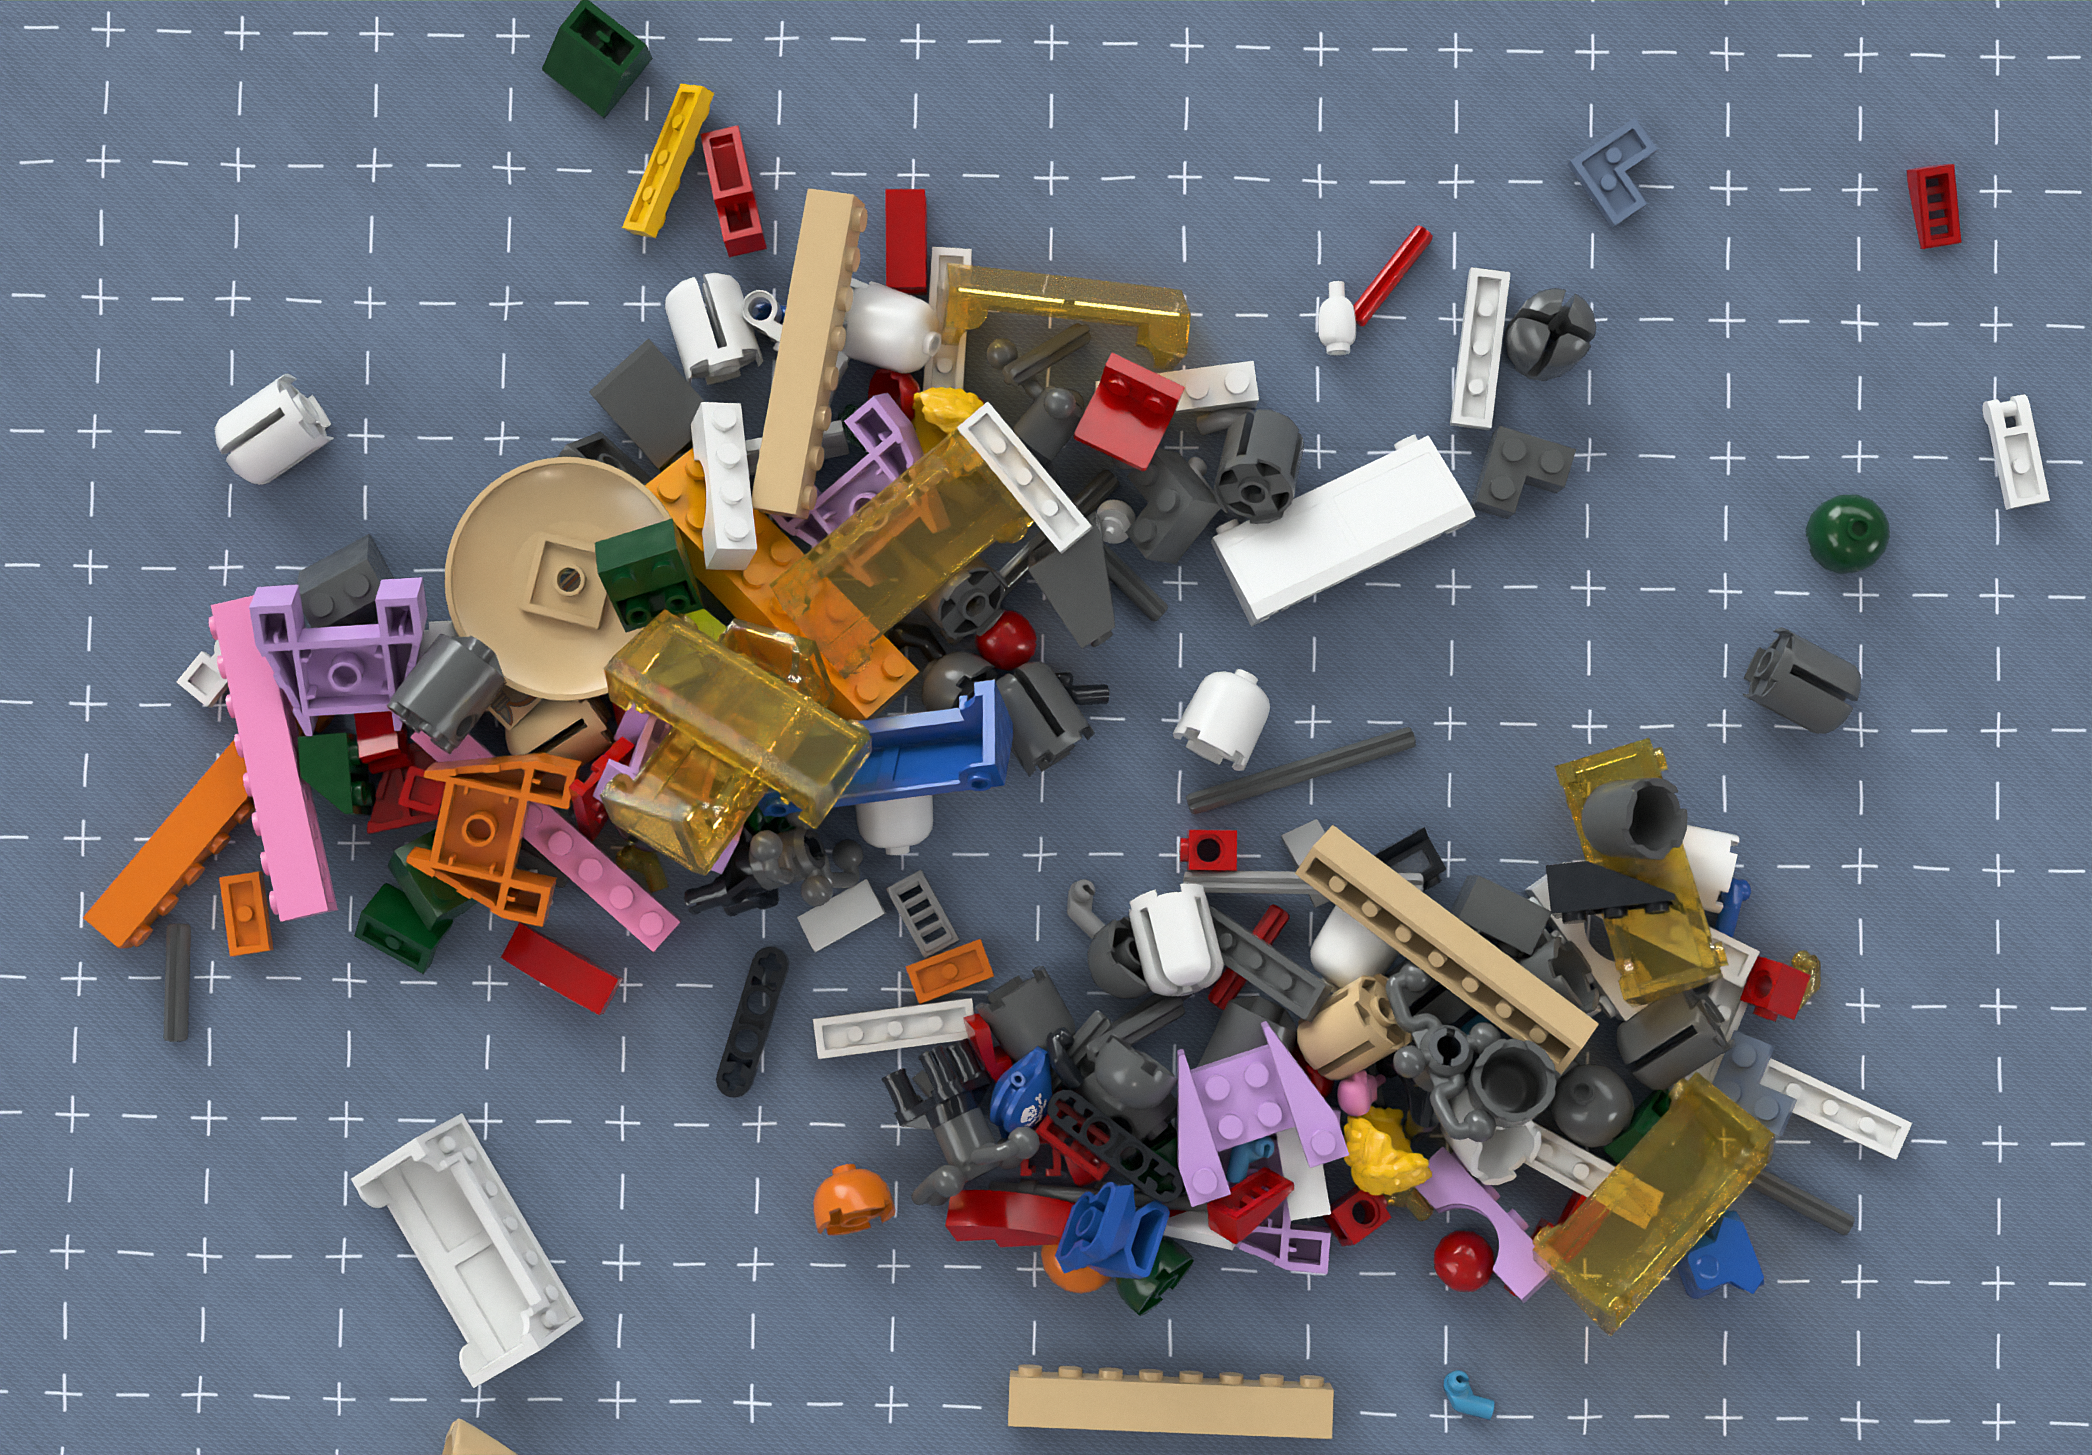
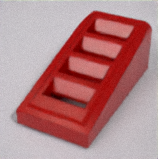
[1906,164,1961,249]
[1035,1100,1110,1182]
[1207,1166,1294,1244]

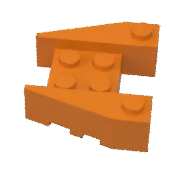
[406,753,582,927]

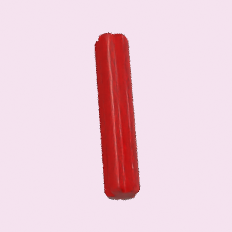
[1353,225,1433,327]
[1208,904,1290,1010]

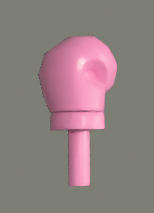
[1337,1069,1386,1117]

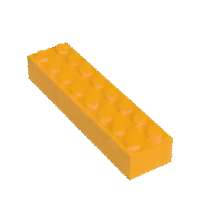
[645,448,920,723]

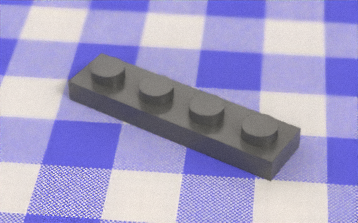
[1209,905,1333,1022]

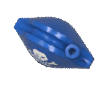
[990,1046,1052,1138]

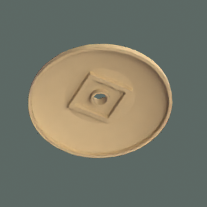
[445,457,682,701]

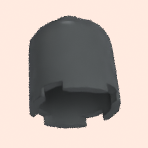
[1581,778,1688,860]
[1514,937,1599,1014]
[976,966,1076,1063]
[1467,1039,1556,1128]

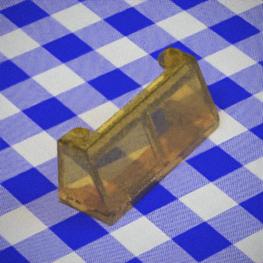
[940,263,1191,370]
[769,428,1035,679]
[604,609,872,829]
[599,618,835,876]
[1554,738,1729,1008]
[1532,1072,1775,1337]

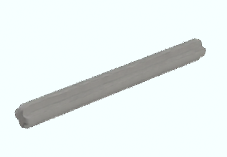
[1183,870,1423,894]

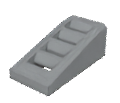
[886,870,960,959]

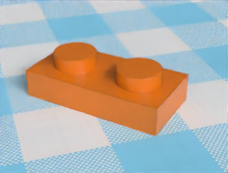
[219,871,274,957]
[906,939,994,1004]

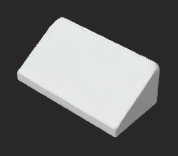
[797,879,886,952]

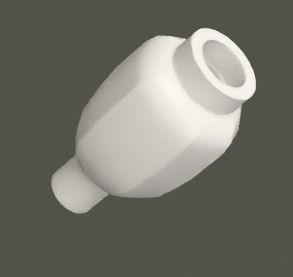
[1318,281,1356,355]

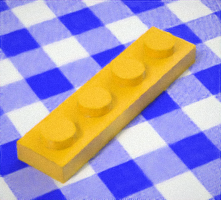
[622,84,714,238]

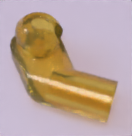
[615,845,669,894]
[1791,950,1821,1011]
[1383,1187,1434,1221]

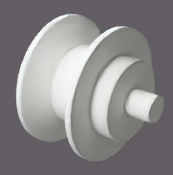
[1097,499,1136,544]

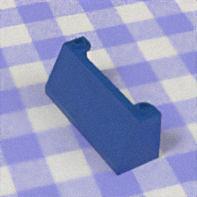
[752,680,1013,817]

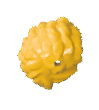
[911,387,984,476]
[1343,1106,1432,1196]

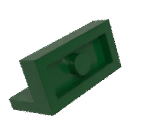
[354,883,453,974]

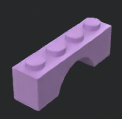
[1414,1147,1559,1303]

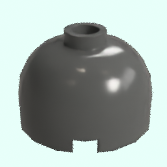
[922,651,998,712]
[1087,917,1151,999]
[1095,1034,1178,1112]
[1551,1063,1634,1147]

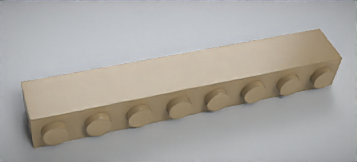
[751,188,868,520]
[1295,825,1599,1074]
[1008,1364,1334,1439]

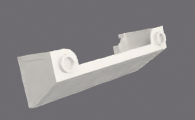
[1211,435,1476,627]
[351,1113,584,1388]

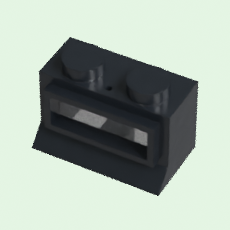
[1374,827,1447,891]

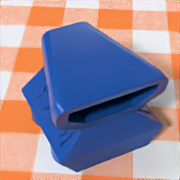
[1055,1182,1170,1279]
[1663,1206,1764,1299]

